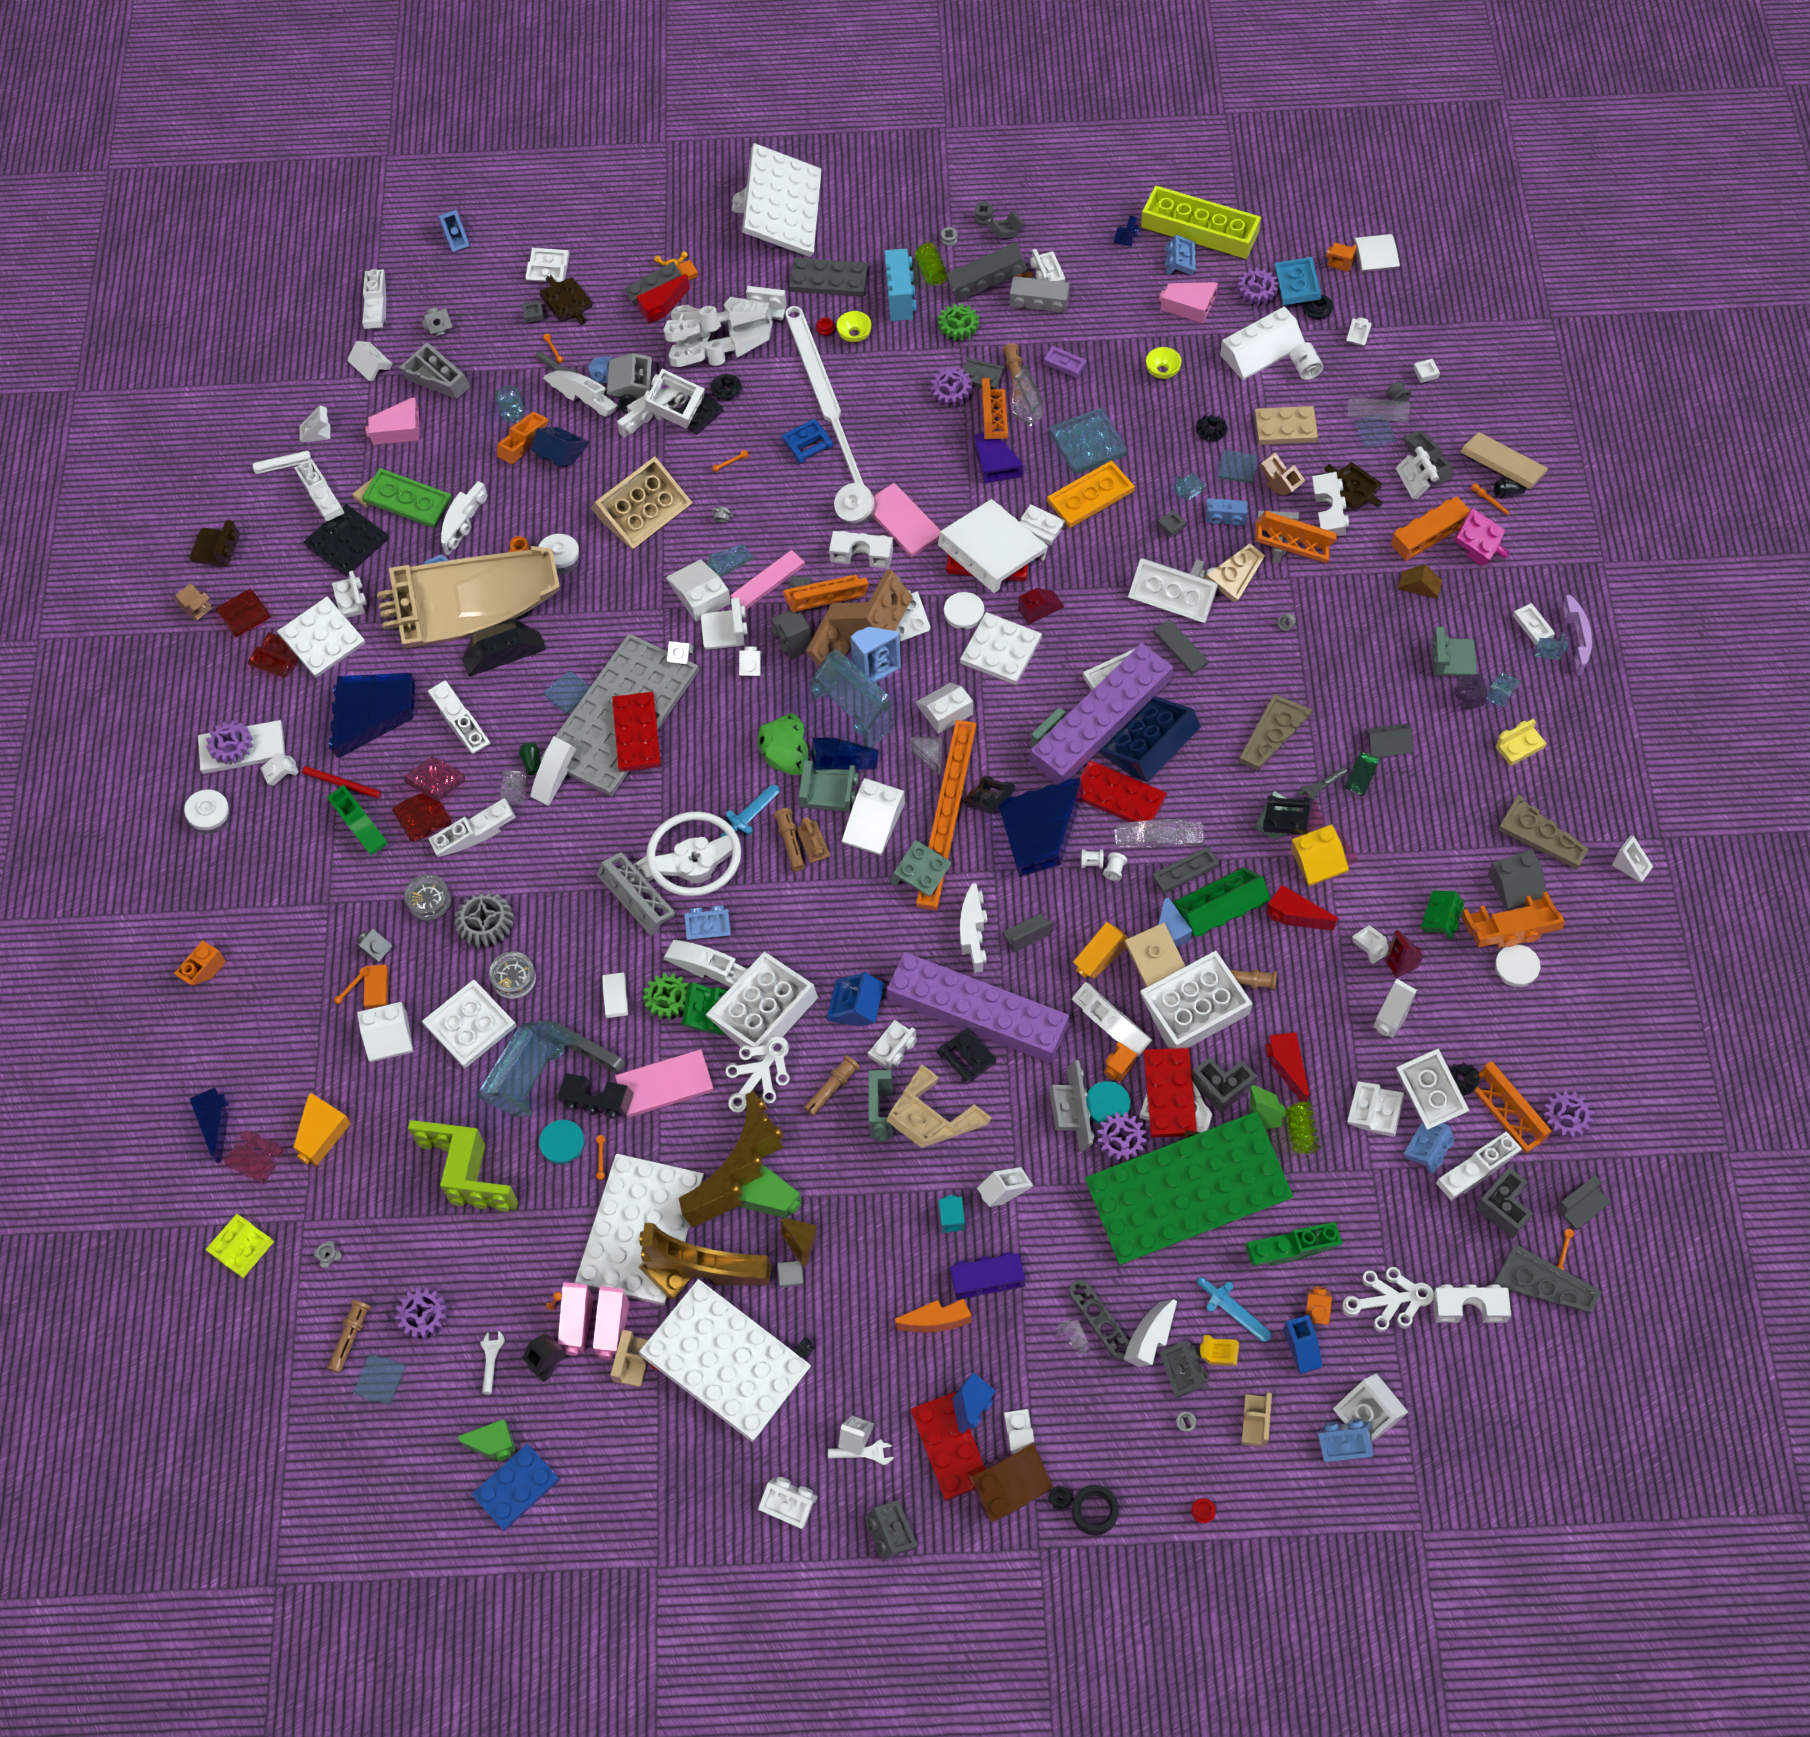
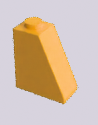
[1073,922,1129,979]
[293,1093,351,1167]

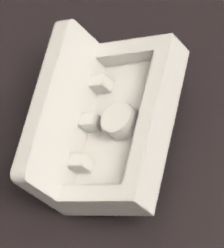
[1030,249,1065,282]

